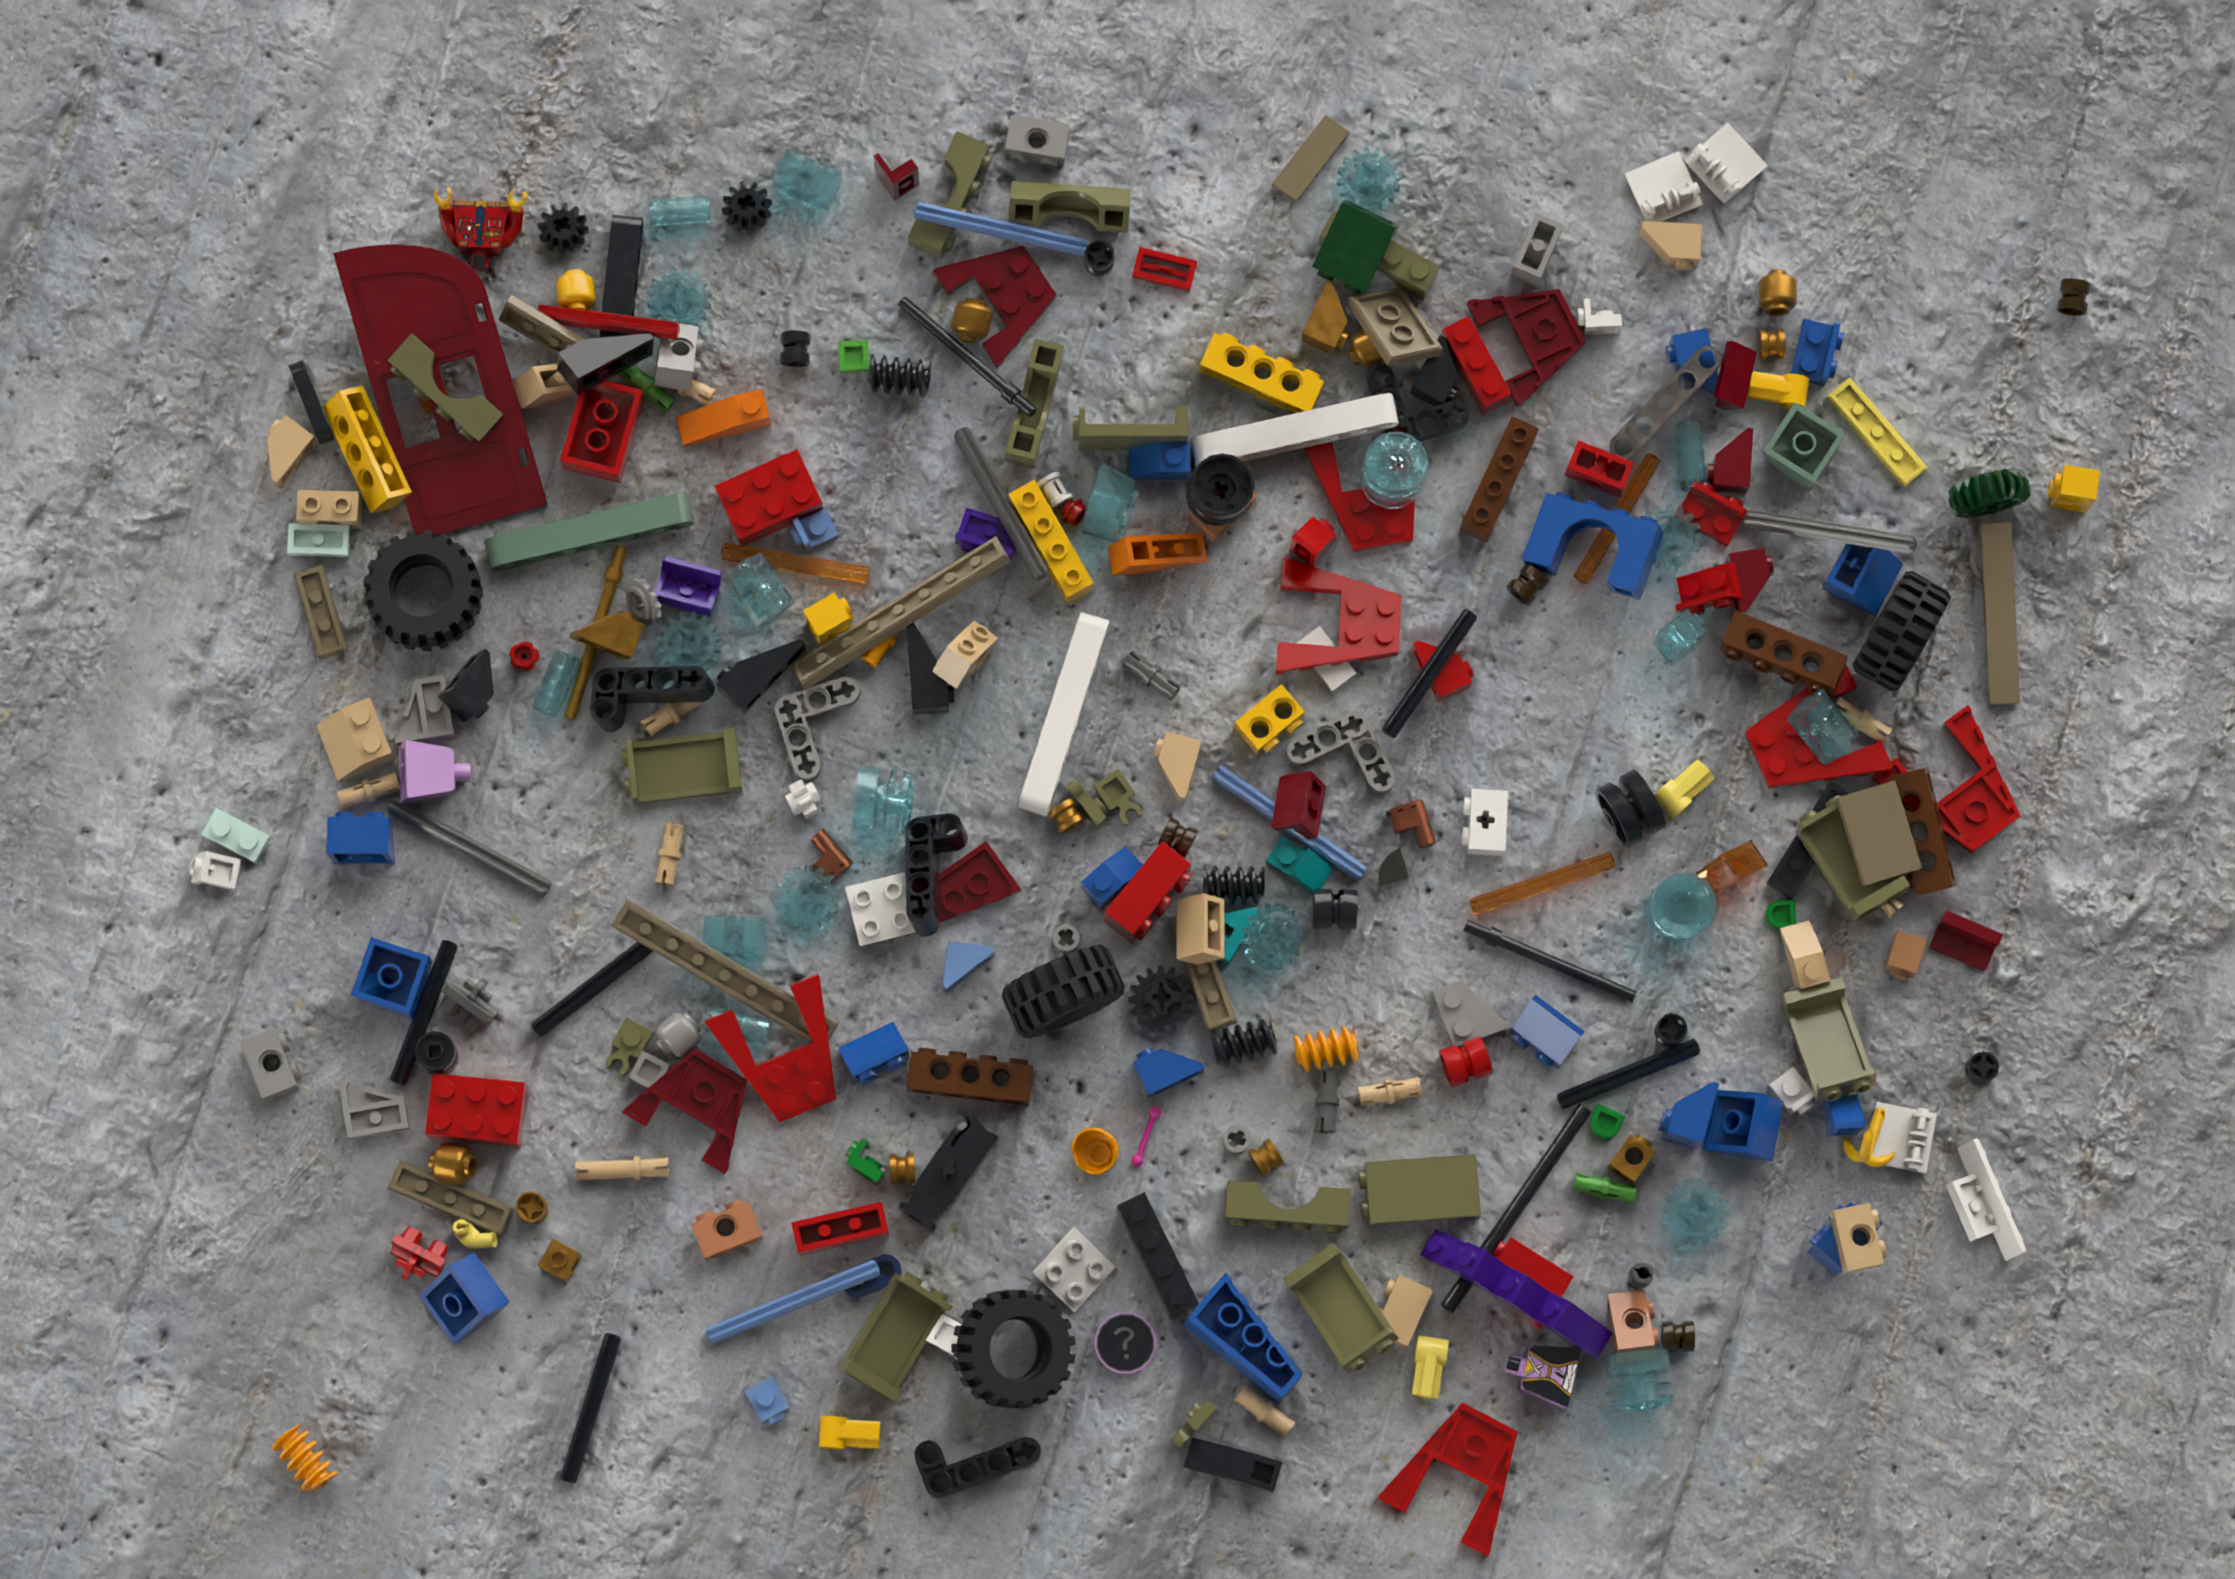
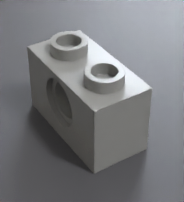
[1005,115,1070,169]
[1510,213,1564,287]
[654,323,703,391]
[240,1028,302,1102]

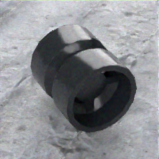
[1313,889,1358,930]
[415,1031,459,1075]

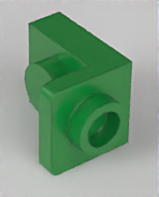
[845,1137,884,1186]

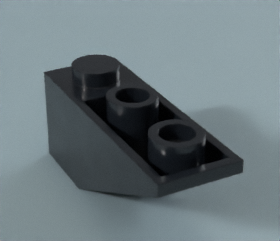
[1183,1437,1283,1494]

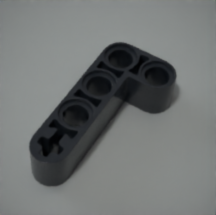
[590,666,715,732]
[905,813,968,937]
[914,1437,1041,1500]

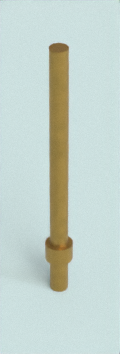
[564,545,628,720]

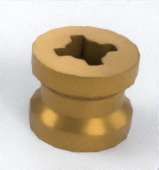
[1758,329,1786,360]
[1048,798,1086,835]
[1248,1138,1285,1177]
[889,1153,916,1185]

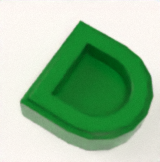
[1764,899,1796,931]
[1589,1103,1626,1140]

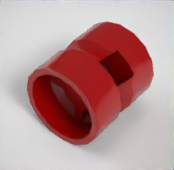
[1439,1036,1493,1088]

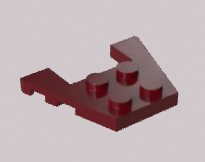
[933,246,1056,368]
[1466,289,1586,407]
[622,1048,747,1174]

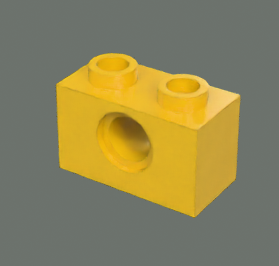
[803,592,853,646]

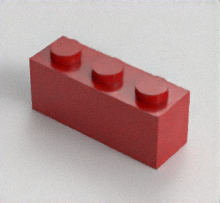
[1441,316,1512,416]
[791,1202,890,1256]

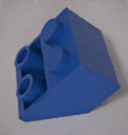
[1822,544,1903,617]
[838,1022,910,1086]

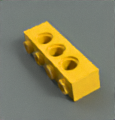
[1199,332,1324,414]
[322,386,412,513]
[1008,480,1094,605]

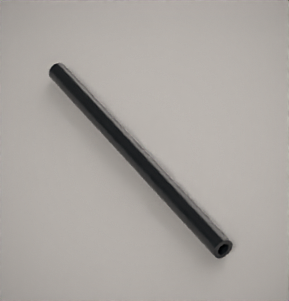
[1440,1104,1591,1313]

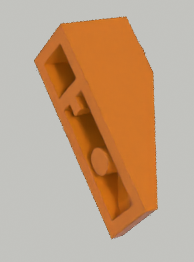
[676,389,771,447]
[1107,532,1208,576]

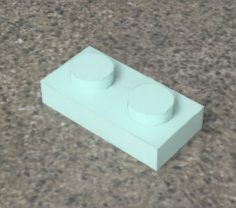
[287,523,351,557]
[201,808,271,864]

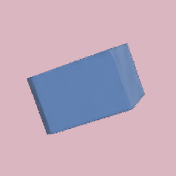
[943,941,995,993]

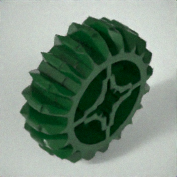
[1948,468,2031,518]

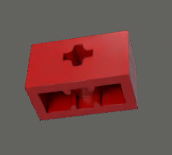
[1564,440,1634,498]

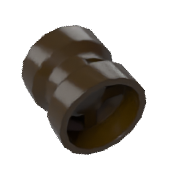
[2057,278,2091,316]
[1506,563,1549,606]
[1158,817,1198,858]
[1661,1321,1695,1352]

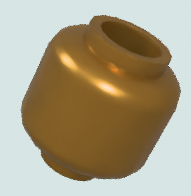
[1758,269,1797,316]
[951,298,993,344]
[1348,329,1384,369]
[429,1143,477,1185]

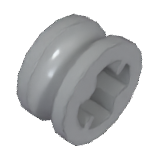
[1052,924,1080,953]
[1223,1125,1251,1154]

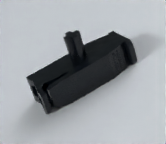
[899,1110,999,1233]

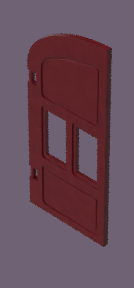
[333,244,548,536]

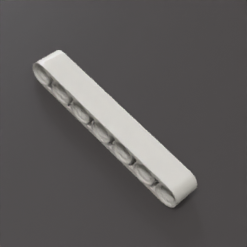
[1190,393,1399,468]
[1018,612,1110,817]

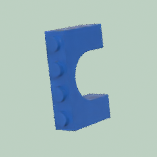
[1522,492,1664,600]

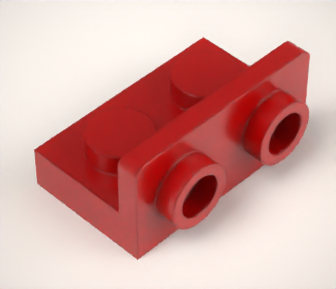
[1674,482,1747,547]
[1675,562,1742,617]

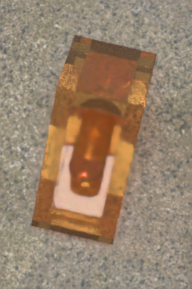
[1696,840,1768,898]

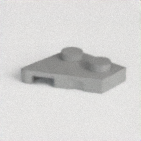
[395,675,455,745]
[1432,981,1509,1047]
[339,1080,410,1140]

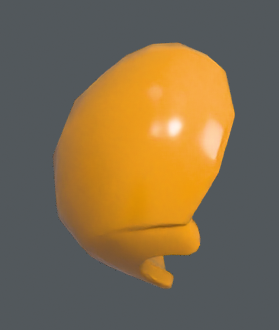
[1070,1128,1119,1175]

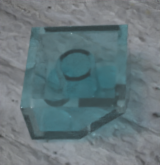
[1083,463,1139,543]

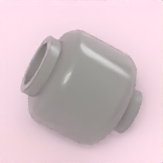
[656,1012,702,1058]

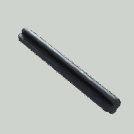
[1382,609,1477,738]
[390,940,458,1085]
[531,942,653,1037]
[1557,1039,1700,1109]
[560,1333,621,1483]

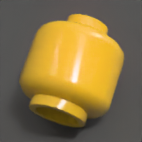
[556,269,596,310]

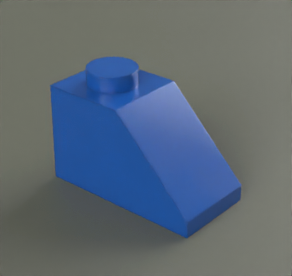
[1666,328,1719,394]
[1129,442,1190,480]
[1081,847,1143,910]
[1133,1047,1204,1099]
[1823,1093,1865,1137]

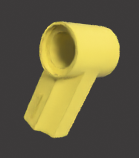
[1654,759,1715,820]
[1411,1335,1449,1399]

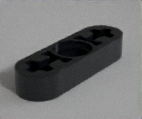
[288,360,334,445]

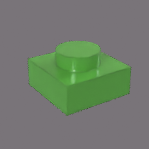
[838,340,870,374]

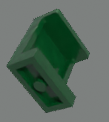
[1312,200,1400,294]

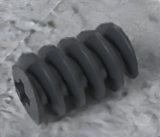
[868,354,932,398]
[1203,865,1265,905]
[1210,1018,1278,1067]

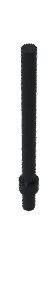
[898,296,1037,417]
[1463,920,1637,1002]

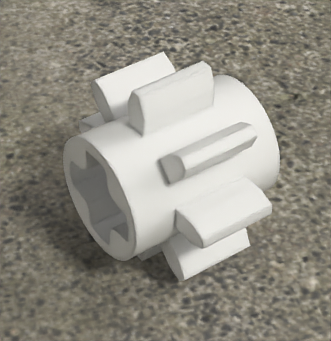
[785,779,822,819]

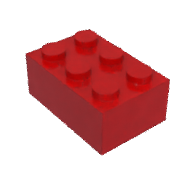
[560,381,645,484]
[715,449,823,547]
[1104,841,1192,944]
[425,1073,528,1148]

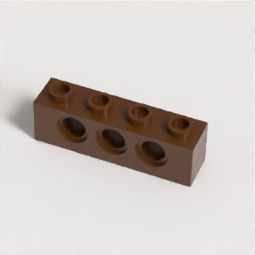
[1460,416,1539,543]
[1720,610,1848,697]
[1889,767,1957,895]
[907,1048,1033,1106]

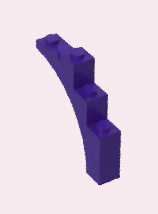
[1420,1228,1613,1359]

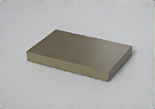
[1347,287,1443,367]
[1836,780,1922,886]

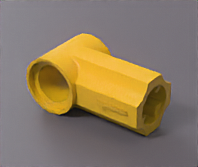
[1747,371,1810,409]
[818,1416,881,1450]

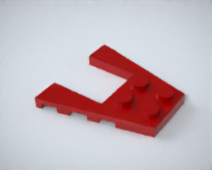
[1303,421,1420,552]
[1276,557,1402,675]
[1745,665,1893,789]
[1872,705,2021,854]
[704,973,836,1123]
[1378,1402,1518,1556]

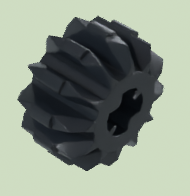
[722,181,772,233]
[537,202,589,254]

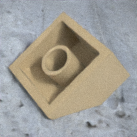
[316,697,395,782]

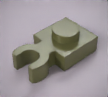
[1093,769,1143,827]
[1065,779,1108,830]
[606,1017,654,1076]
[1171,1400,1217,1448]

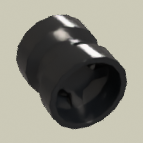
[1084,240,1114,277]
[780,330,811,367]
[1654,1013,1687,1048]

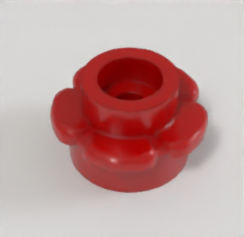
[1061,498,1088,527]
[509,642,539,671]

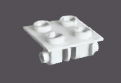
[1684,123,1768,204]
[1624,151,1703,222]
[845,872,916,946]
[1872,1102,1937,1174]
[1032,1227,1115,1313]

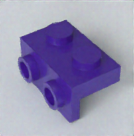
[955,508,1016,562]
[654,556,722,617]

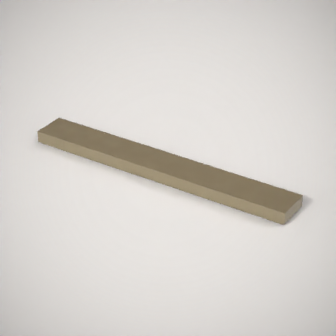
[791,536,1011,690]
[611,899,839,1042]

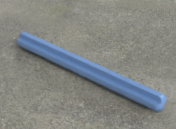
[914,202,1088,256]
[1212,766,1366,881]
[706,1260,880,1343]

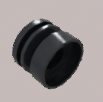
[1186,453,1255,527]

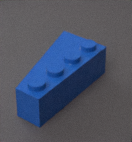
[1183,1272,1302,1404]

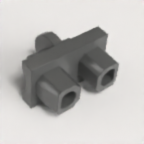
[439,978,499,1033]

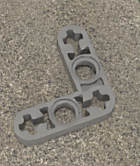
[775,677,860,782]
[1286,711,1395,794]

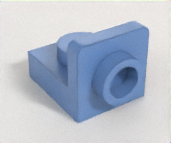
[790,508,839,552]
[745,1376,790,1426]

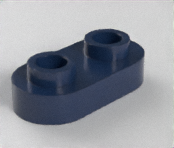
[844,1254,902,1298]

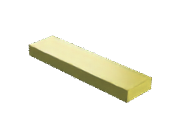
[1826,378,1928,489]

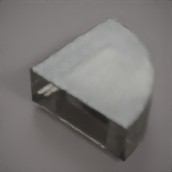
[1378,848,1409,887]

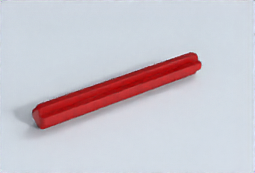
[537,304,680,340]

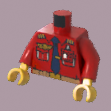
[434,187,528,271]

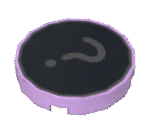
[1095,1312,1156,1374]

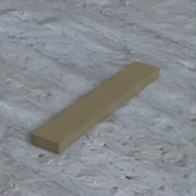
[1980,522,2020,705]

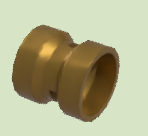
[516,1191,548,1225]

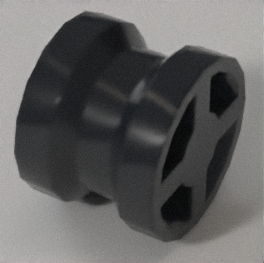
[1965,1051,1999,1085]

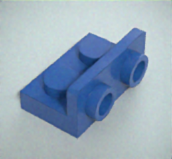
[1790,319,1844,386]

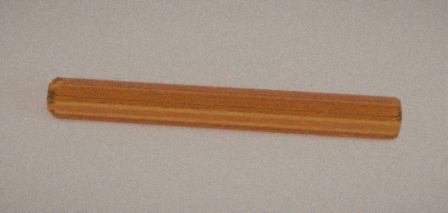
[1574,453,1660,584]
[721,543,870,583]
[1470,852,1615,915]

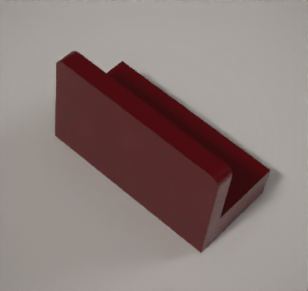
[873,153,920,201]
[1714,341,1757,410]
[1271,771,1326,840]
[1929,910,2003,971]

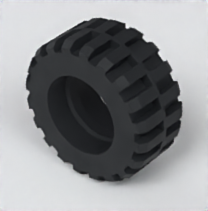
[364,530,483,651]
[1852,571,1951,691]
[1002,944,1125,1039]
[951,1290,1076,1409]

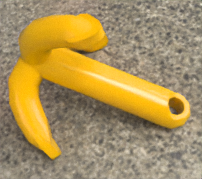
[1844,1108,1896,1167]

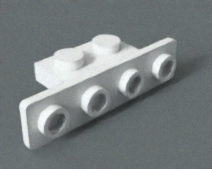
[1946,1139,2026,1261]

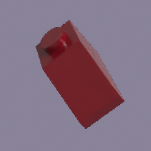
[1706,428,1754,494]
[1726,547,1774,614]

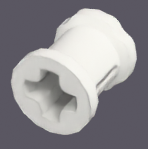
[1037,472,1074,511]

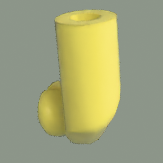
[452,1219,497,1249]

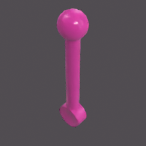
[1131,1106,1161,1167]

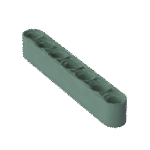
[484,493,694,571]

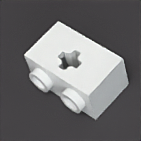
[1462,789,1508,856]

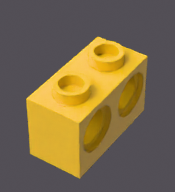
[2047,465,2100,513]
[1234,684,1305,755]

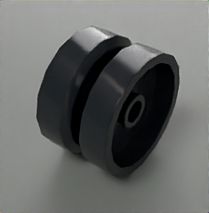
[1595,769,1666,848]

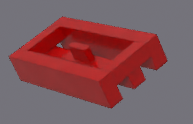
[1132,247,1197,292]

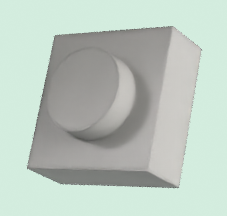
[628,1051,670,1088]

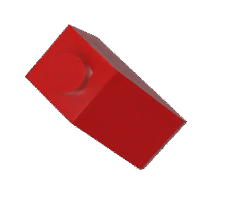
[1289,517,1336,567]
[1411,640,1474,702]

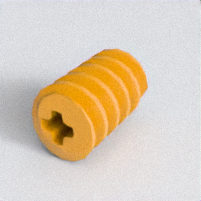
[1293,1026,1359,1072]
[272,1423,338,1492]

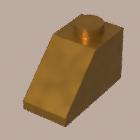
[1301,280,1350,355]
[569,611,644,660]

